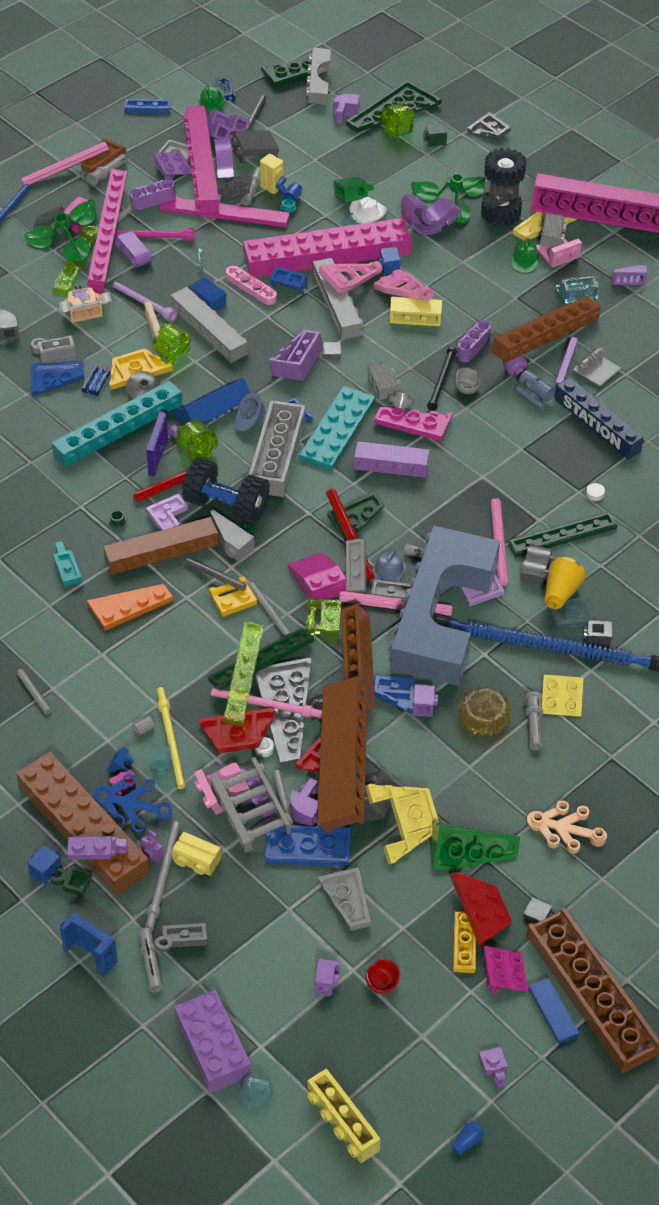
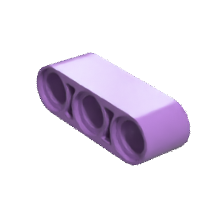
[129,180,176,210]
[115,230,152,268]
[457,320,491,362]

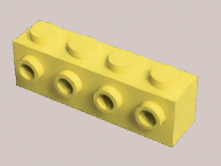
[306,1068,381,1163]

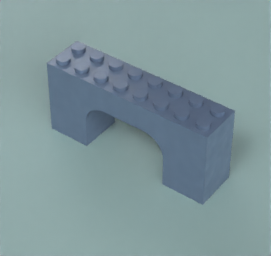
[389,526,500,686]

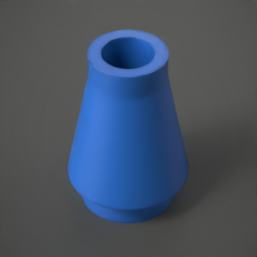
[451,1120,485,1156]

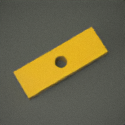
[453,911,476,973]

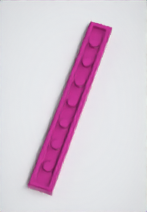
[160,198,290,228]

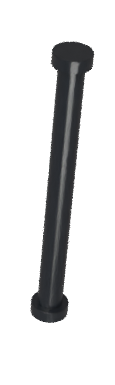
[427,347,457,411]

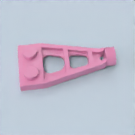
[318,261,382,293]
[374,270,433,301]

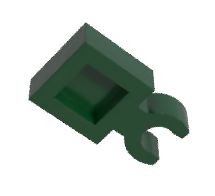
[51,867,92,897]

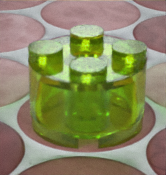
[381,102,415,138]
[152,322,191,364]
[176,419,218,460]

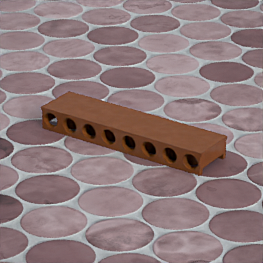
[317,676,368,834]
[526,907,659,1074]

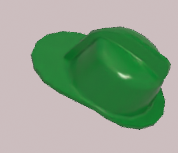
[198,86,224,112]
[511,238,539,273]

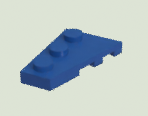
[31,361,84,396]

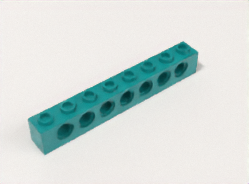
[51,380,183,467]

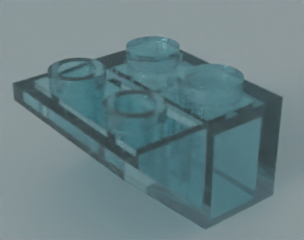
[555,276,599,306]

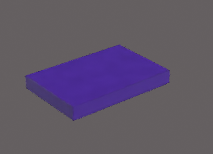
[146,412,168,476]

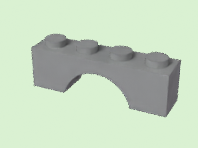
[306,47,331,105]

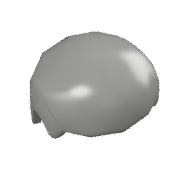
[454,368,481,394]

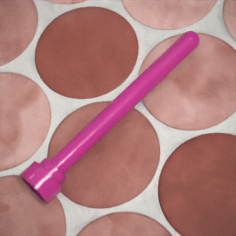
[116,228,194,241]

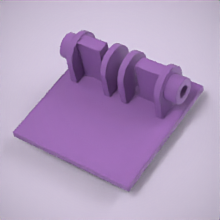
[153,152,191,181]

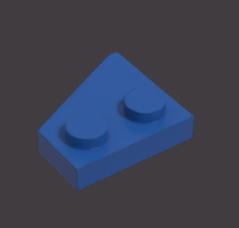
[374,676,415,714]

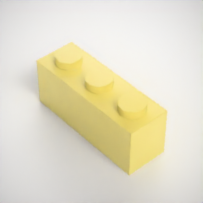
[390,297,442,326]

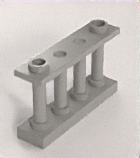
[210,757,293,853]

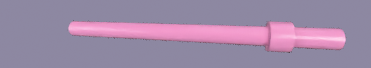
[211,688,322,718]

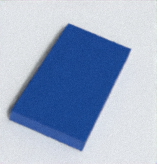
[265,825,351,866]

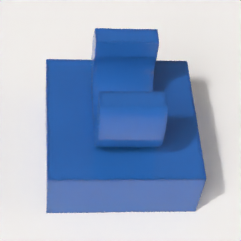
[106,747,134,773]

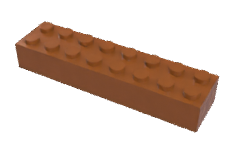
[16,752,150,895]

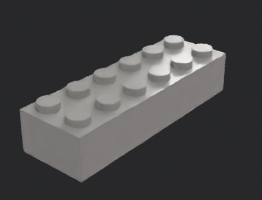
[249,400,306,497]

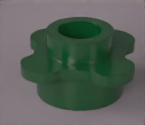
[239,521,257,536]

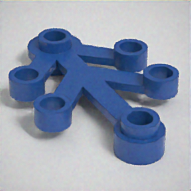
[93,774,173,833]

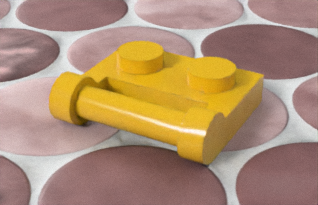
[208,576,257,617]

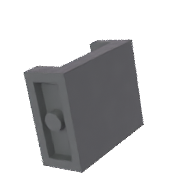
[231,130,279,162]

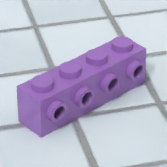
[354,441,429,478]

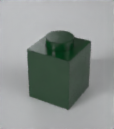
[423,123,447,147]

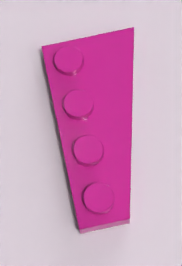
[374,407,453,441]

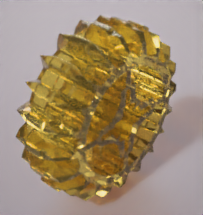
[458,686,512,737]

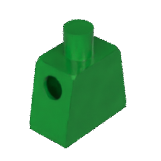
[333,177,374,203]

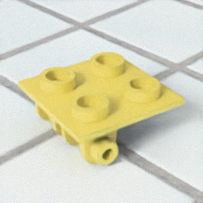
[542,675,583,717]

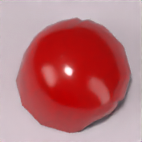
[365,958,401,994]

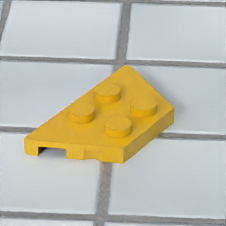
[109,348,173,390]

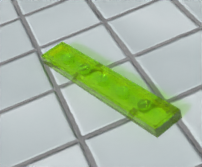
[53,225,99,295]
[222,621,264,726]

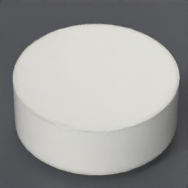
[586,483,605,501]
[254,737,274,757]

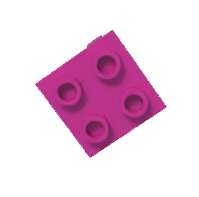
[483,946,528,994]

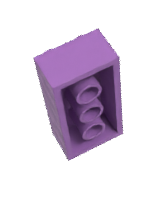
[174,990,252,1094]

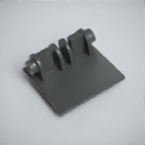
[217,172,253,202]

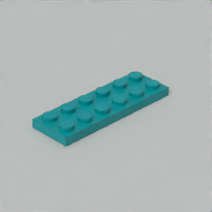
[299,386,375,471]

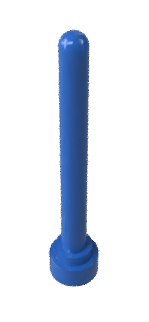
[0,184,30,223]

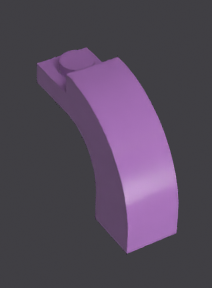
[214,138,234,178]

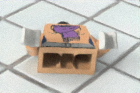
[59,285,112,323]

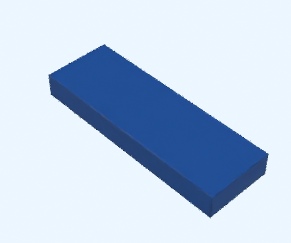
[124,99,171,114]
[528,978,579,1044]

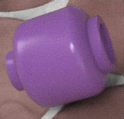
[503,355,528,377]

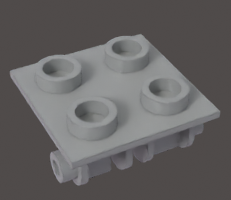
[572,348,621,387]

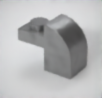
[0,310,19,341]

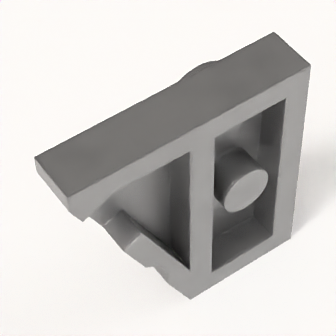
[467,112,511,140]

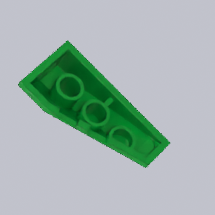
[431,822,520,871]

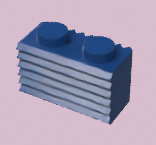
[189,277,227,311]

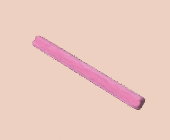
[21,142,109,186]
[491,498,508,586]
[339,591,452,616]

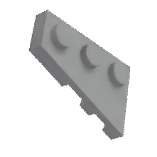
[317,867,372,931]

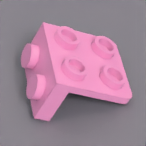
[537,239,582,268]
[194,763,250,815]

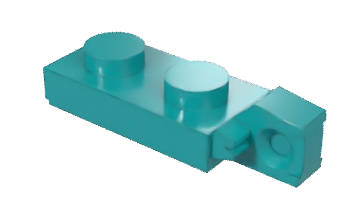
[53,541,82,587]

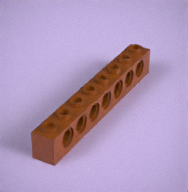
[491,296,601,363]

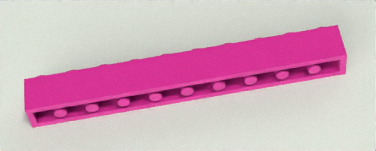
[183,106,219,214]
[87,169,127,295]

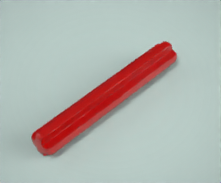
[133,469,189,503]

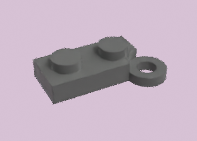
[155,923,207,952]

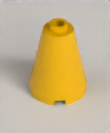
[544,557,586,609]

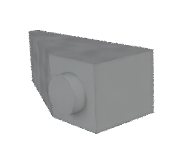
[210,510,254,562]

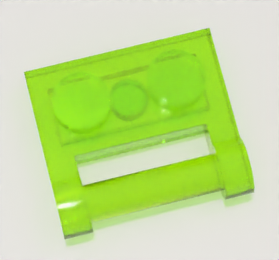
[304,599,341,635]

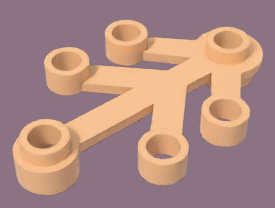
[527,801,607,854]

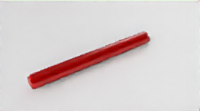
[326,489,375,581]

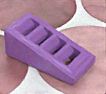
[612,265,647,285]

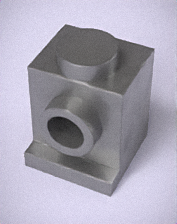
[583,620,612,649]

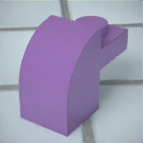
[333,94,360,125]
[290,778,318,826]

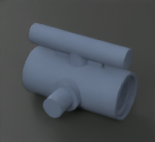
[515,369,556,410]

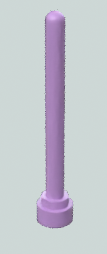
[113,282,177,323]

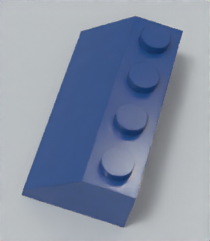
[172,378,251,430]

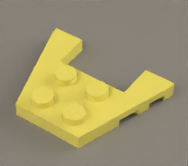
[365,784,439,865]

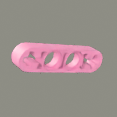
[226,266,277,305]

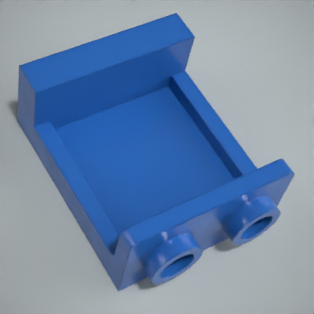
[60,913,118,977]

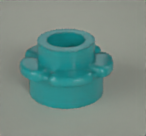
[280,199,296,213]

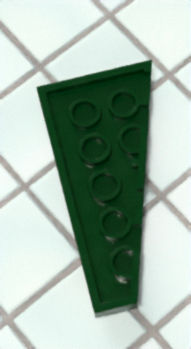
[346,80,442,132]

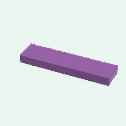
[555,337,578,396]

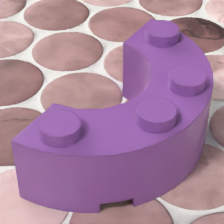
[401,194,461,235]

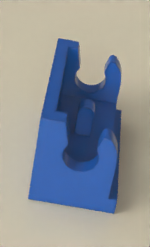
[270,267,308,295]

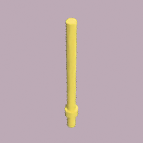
[157,687,185,789]

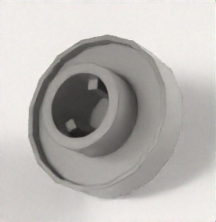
[388,391,414,411]

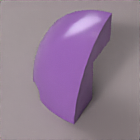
[207,109,250,139]

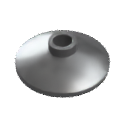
[126,371,161,400]

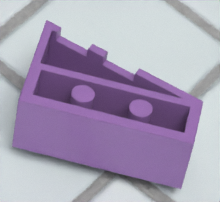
[269,329,323,381]

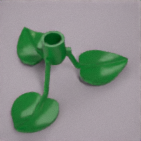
[411,173,486,224]
[24,199,96,262]

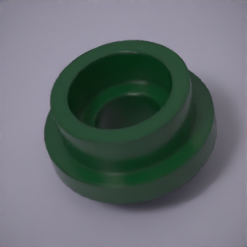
[108,510,127,527]

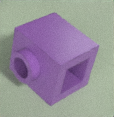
[413,684,438,717]

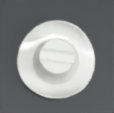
[350,197,387,224]

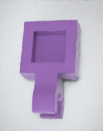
[140,830,163,863]
[479,1047,508,1088]

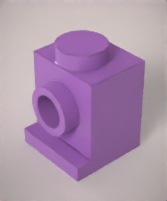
[315,959,340,996]

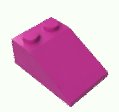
[287,552,346,606]

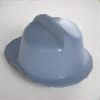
[234,392,265,431]
[370,549,406,585]

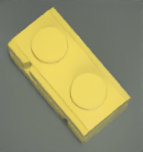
[260,154,285,194]
[172,832,222,876]

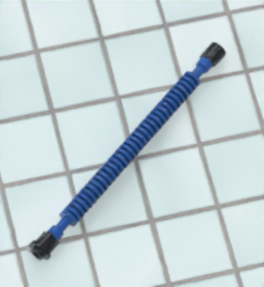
[435,615,659,672]

